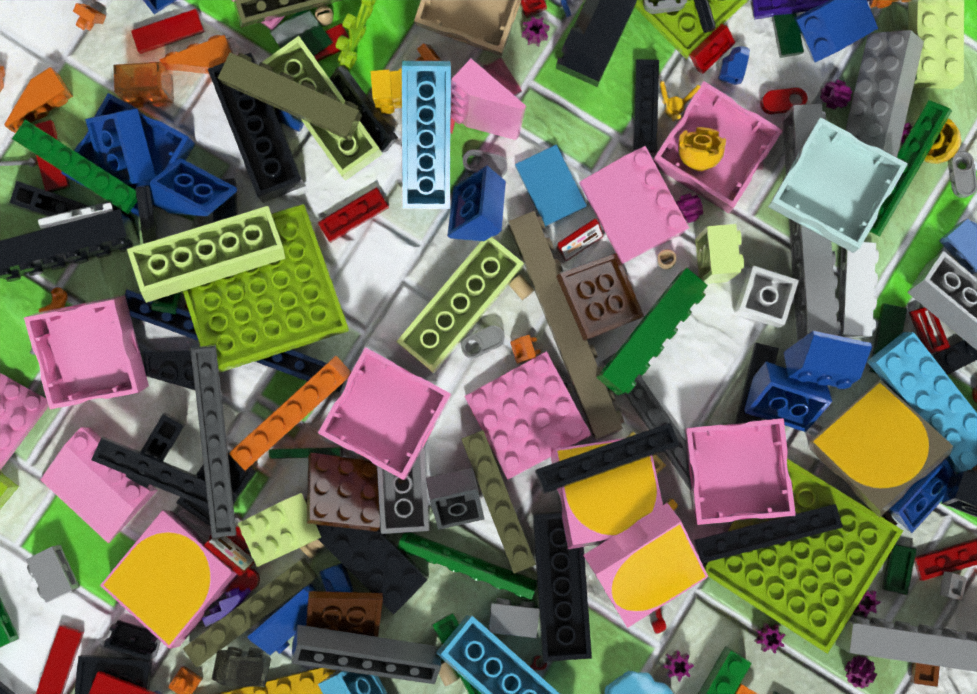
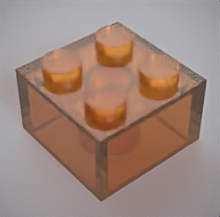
[113,62,174,108]

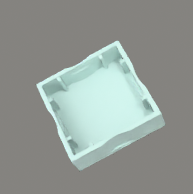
[768,117,908,253]

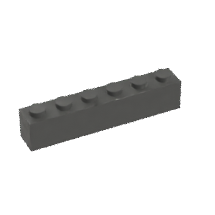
[292,625,441,684]

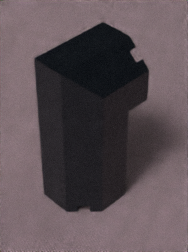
[556,0,637,87]

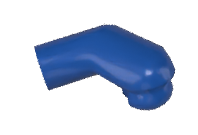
[276,108,304,132]

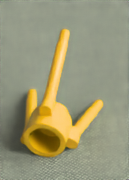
[660,81,700,122]

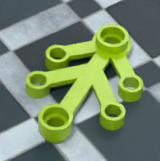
[336,0,376,70]

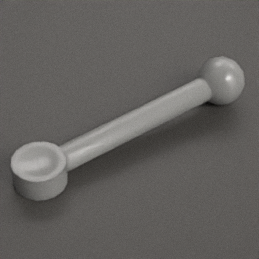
[0,158,37,167]

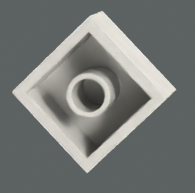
[734,266,799,328]

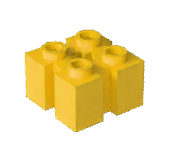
[370,68,402,114]

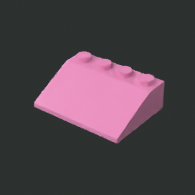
[451,59,526,140]
[579,146,689,264]
[40,427,158,543]

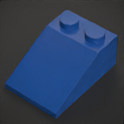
[794,0,878,63]
[149,158,237,216]

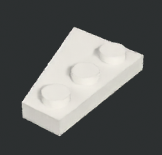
[38,202,113,229]

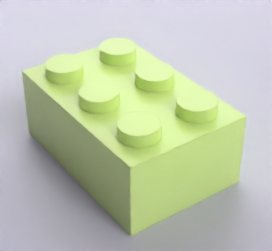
[695,224,744,284]
[238,493,321,567]

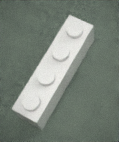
[838,242,879,338]

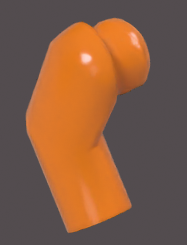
[39,287,68,312]

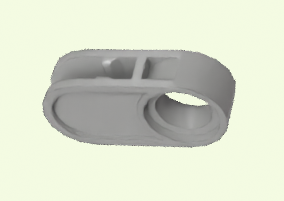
[463,149,507,177]
[948,151,977,198]
[461,325,505,359]

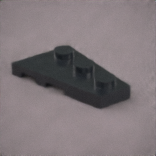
[144,350,195,390]

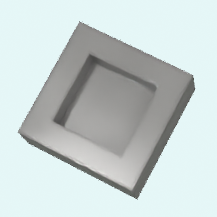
[940,571,967,601]

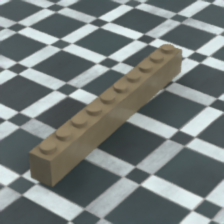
[508,211,624,439]

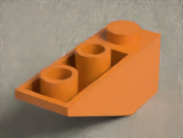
[159,35,234,74]
[4,67,73,133]

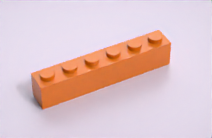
[229,356,351,470]

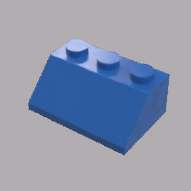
[85,108,156,185]
[447,165,506,241]
[783,331,872,389]
[745,362,832,432]
[887,459,955,533]
[247,583,317,655]

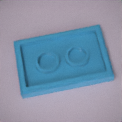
[515,144,587,227]

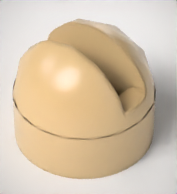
[315,5,334,26]
[657,249,676,270]

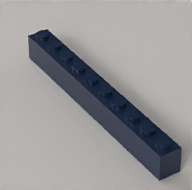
[124,289,348,394]

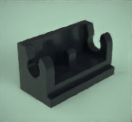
[103,620,161,660]

